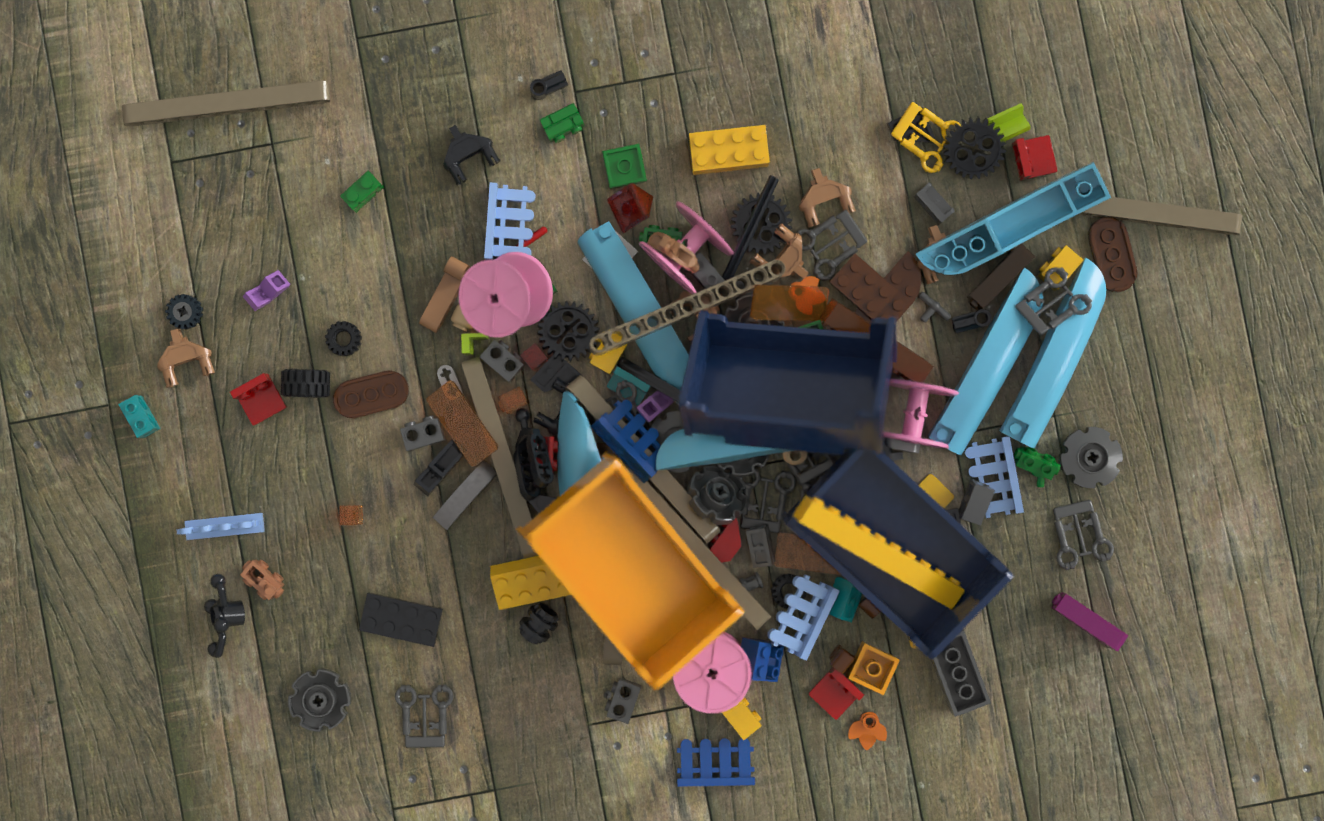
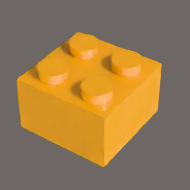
[846,641,900,695]

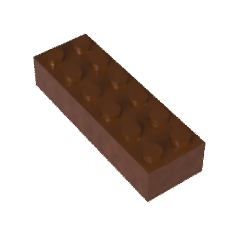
[820,298,934,383]

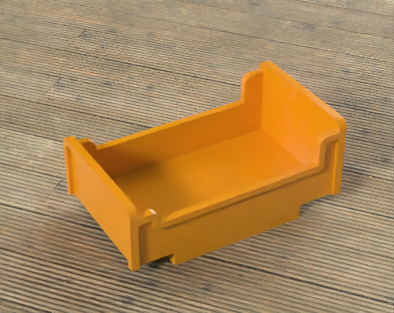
[516,453,744,690]

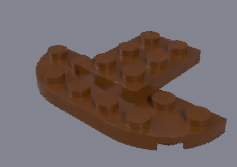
[829,251,921,323]

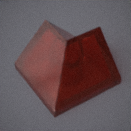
[607,183,653,233]

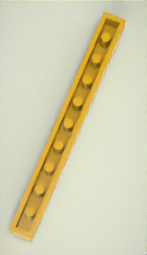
[793,496,965,609]

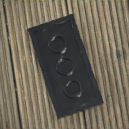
[359,592,443,647]

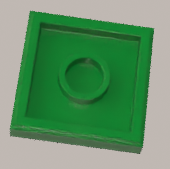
[602,144,647,189]

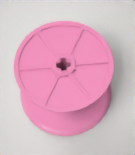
[639,201,734,295]
[459,252,553,337]
[883,379,959,449]
[673,632,751,713]

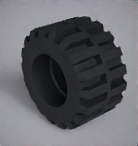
[281,369,330,398]

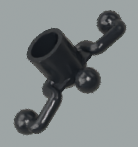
[204,574,245,658]

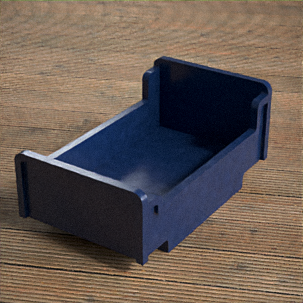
[679,310,897,455]
[781,448,1013,660]

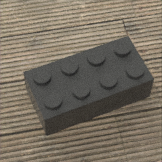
[931,630,991,717]

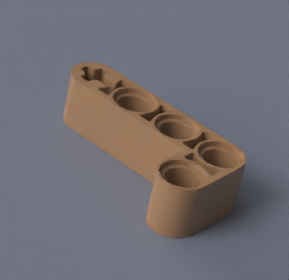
[419,256,471,333]

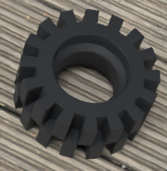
[325,321,362,356]
[771,573,807,609]

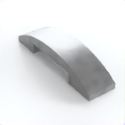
[433,460,497,530]

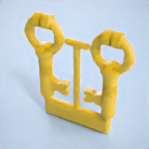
[891,102,961,173]

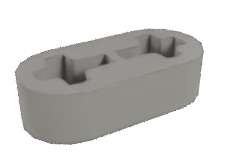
[437,365,463,400]
[884,437,921,454]

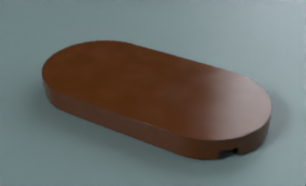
[1088,217,1137,292]
[333,371,409,418]

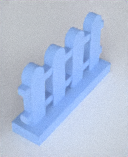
[484,182,536,260]
[965,436,1024,518]
[177,513,265,540]
[767,574,839,661]

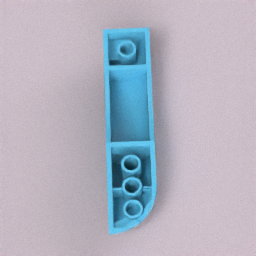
[916,162,1111,275]
[577,221,689,390]
[999,258,1106,448]
[928,268,1043,455]
[557,391,601,496]
[656,429,795,471]

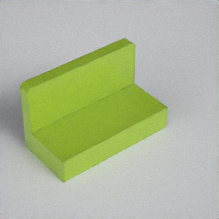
[987,103,1031,141]
[461,333,488,356]

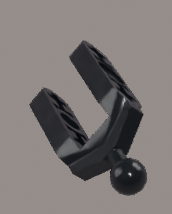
[513,408,554,501]

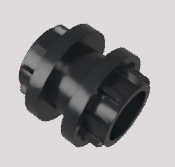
[519,603,559,645]

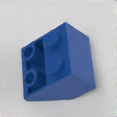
[741,637,784,682]

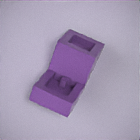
[243,270,291,311]
[636,390,674,423]

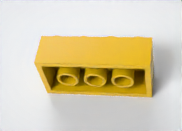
[689,125,770,175]
[490,556,572,610]

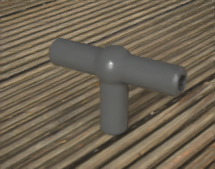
[919,292,951,323]

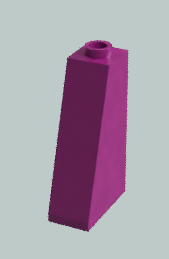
[1051,592,1129,652]

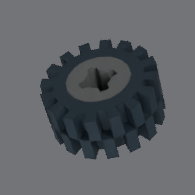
[165,294,203,329]

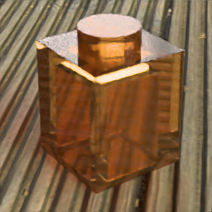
[498,386,529,414]
[339,505,363,525]

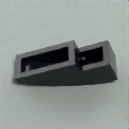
[414,438,468,496]

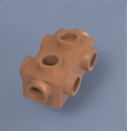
[240,559,285,600]

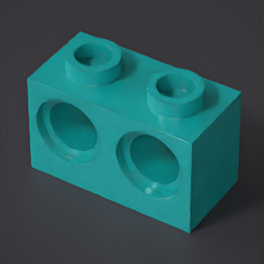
[118,395,161,438]

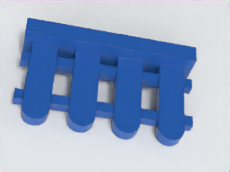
[591,400,663,483]
[677,738,755,787]

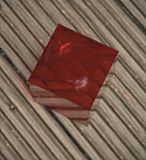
[520,343,548,371]

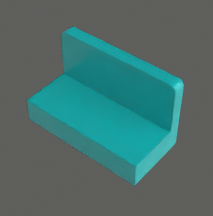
[607,366,650,406]
[829,577,862,623]

